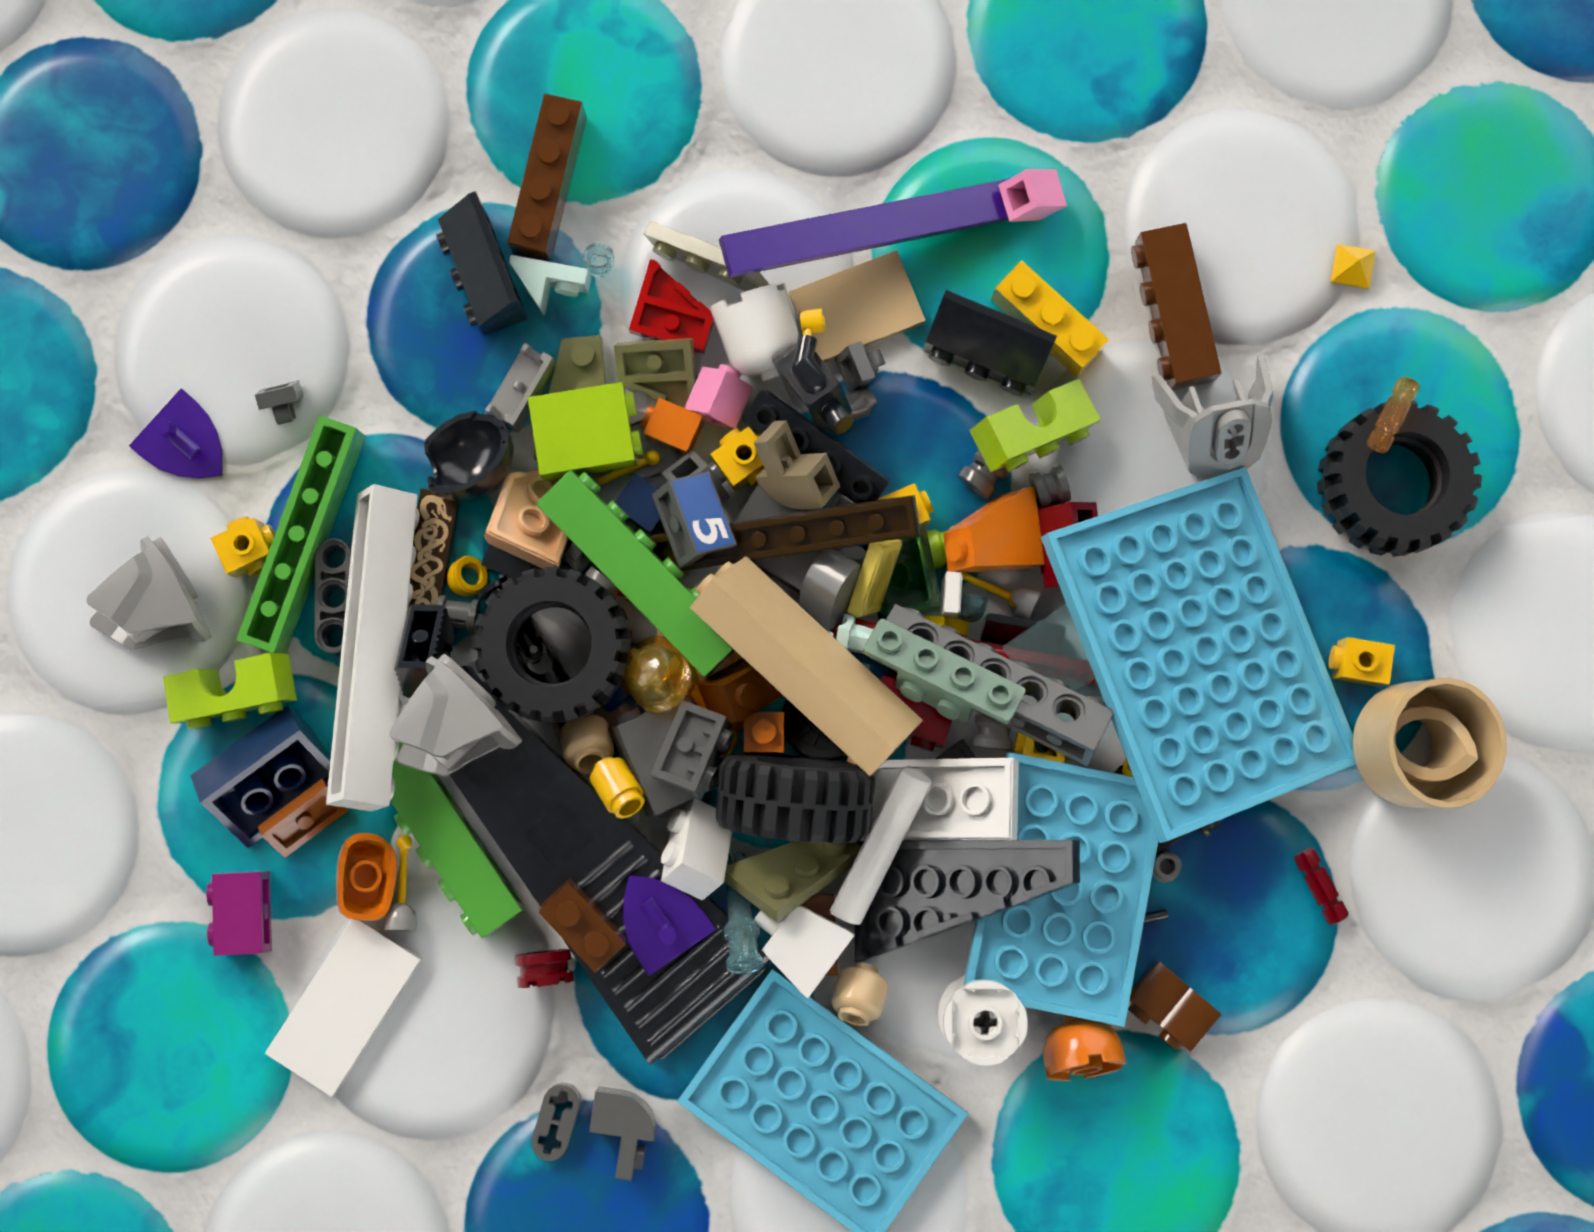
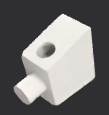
[753,905,855,998]

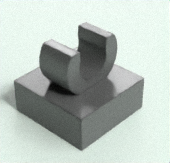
[835,341,886,393]
[255,380,303,425]

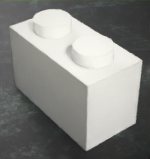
[661,798,732,900]

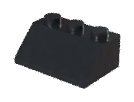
[436,191,528,335]
[923,290,1057,396]

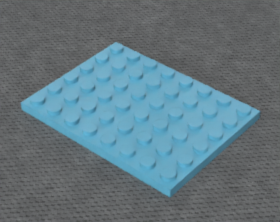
[1041,467,1356,843]

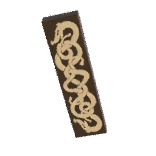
[406,488,460,616]

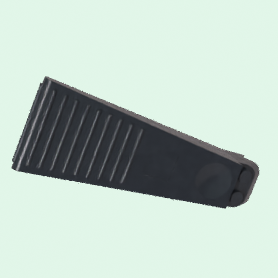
[450,665,771,1065]

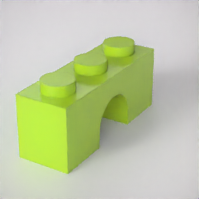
[969,378,1101,472]
[163,653,297,730]

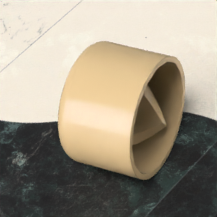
[1353,678,1507,808]

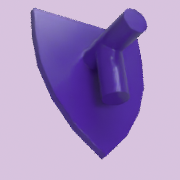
[129,388,223,479]
[623,875,716,976]

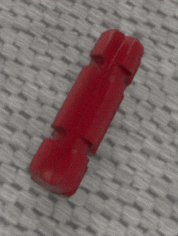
[1294,848,1348,925]

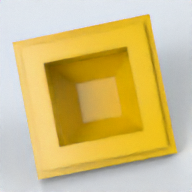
[1330,244,1376,289]

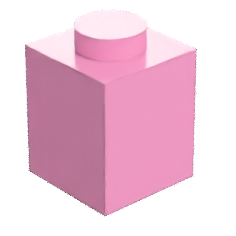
[998,169,1067,222]
[685,364,753,429]

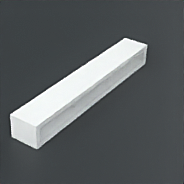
[326,484,420,811]

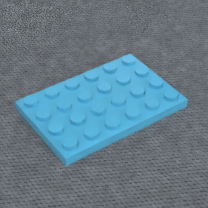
[963,752,1158,1027]
[677,968,968,1232]

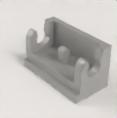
[485,343,556,433]

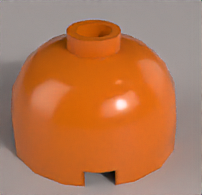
[1043,1015,1126,1081]

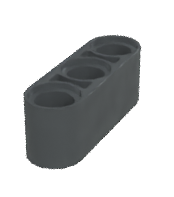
[314,538,352,656]

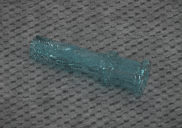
[723,852,763,974]

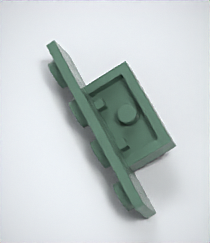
[863,619,1026,724]

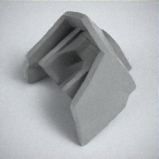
[1151,355,1273,479]
[86,536,212,650]
[390,654,522,777]

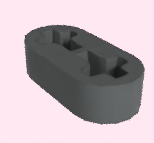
[531,1082,581,1161]

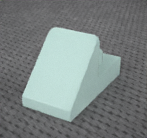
[509,255,591,316]

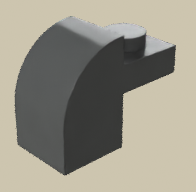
[798,545,867,631]
[589,1086,657,1180]

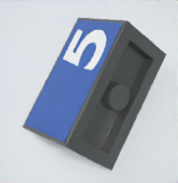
[652,471,737,568]

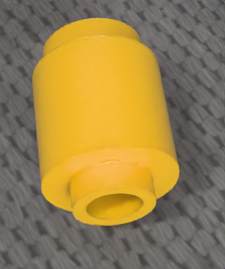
[589,757,645,819]

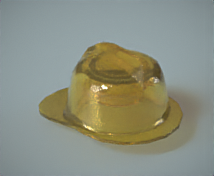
[623,636,691,713]

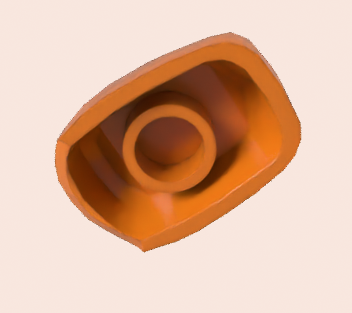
[336,833,397,921]

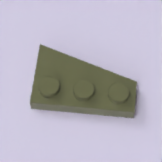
[643,221,770,292]
[533,335,606,460]
[724,841,862,922]

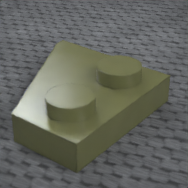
[614,338,698,408]

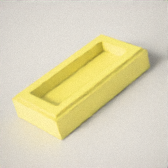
[847,539,902,618]

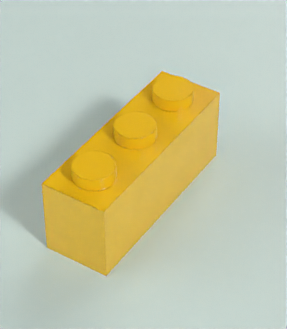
[991,260,1109,377]

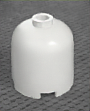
[710,283,799,382]

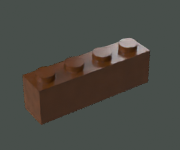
[507,93,587,262]
[1131,223,1222,390]

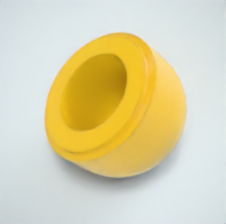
[447,556,488,597]

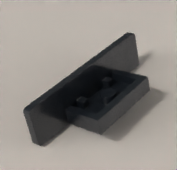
[742,389,890,504]

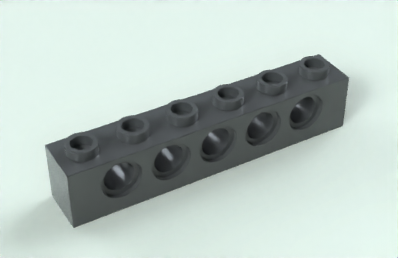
[870,604,1114,767]

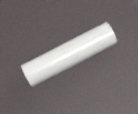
[830,766,932,925]

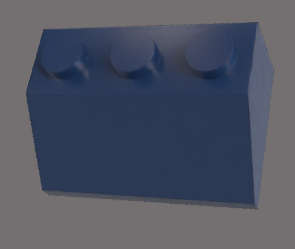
[190,705,331,848]

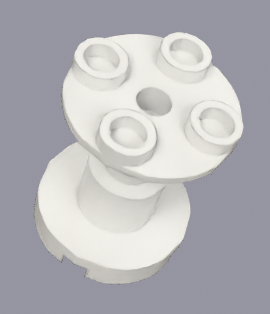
[937,976,1028,1066]

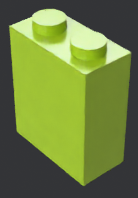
[528,382,643,481]

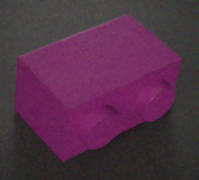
[206,871,272,956]

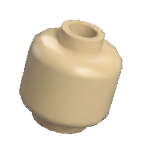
[560,714,615,774]
[832,962,888,1026]

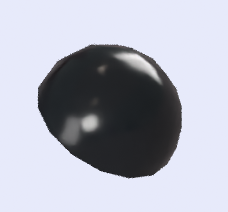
[424,410,514,503]

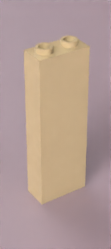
[689,556,923,776]

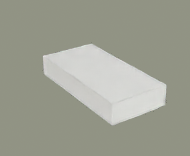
[939,572,963,618]

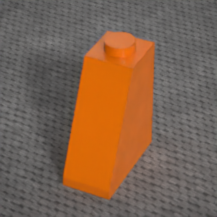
[943,487,1045,572]

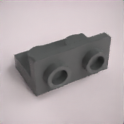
[650,700,734,799]

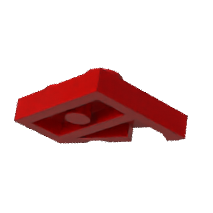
[629,259,714,354]

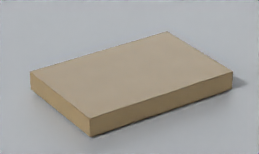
[789,250,926,363]

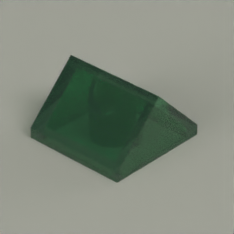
[864,528,942,620]

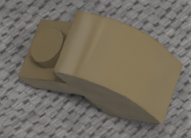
[754,420,840,510]

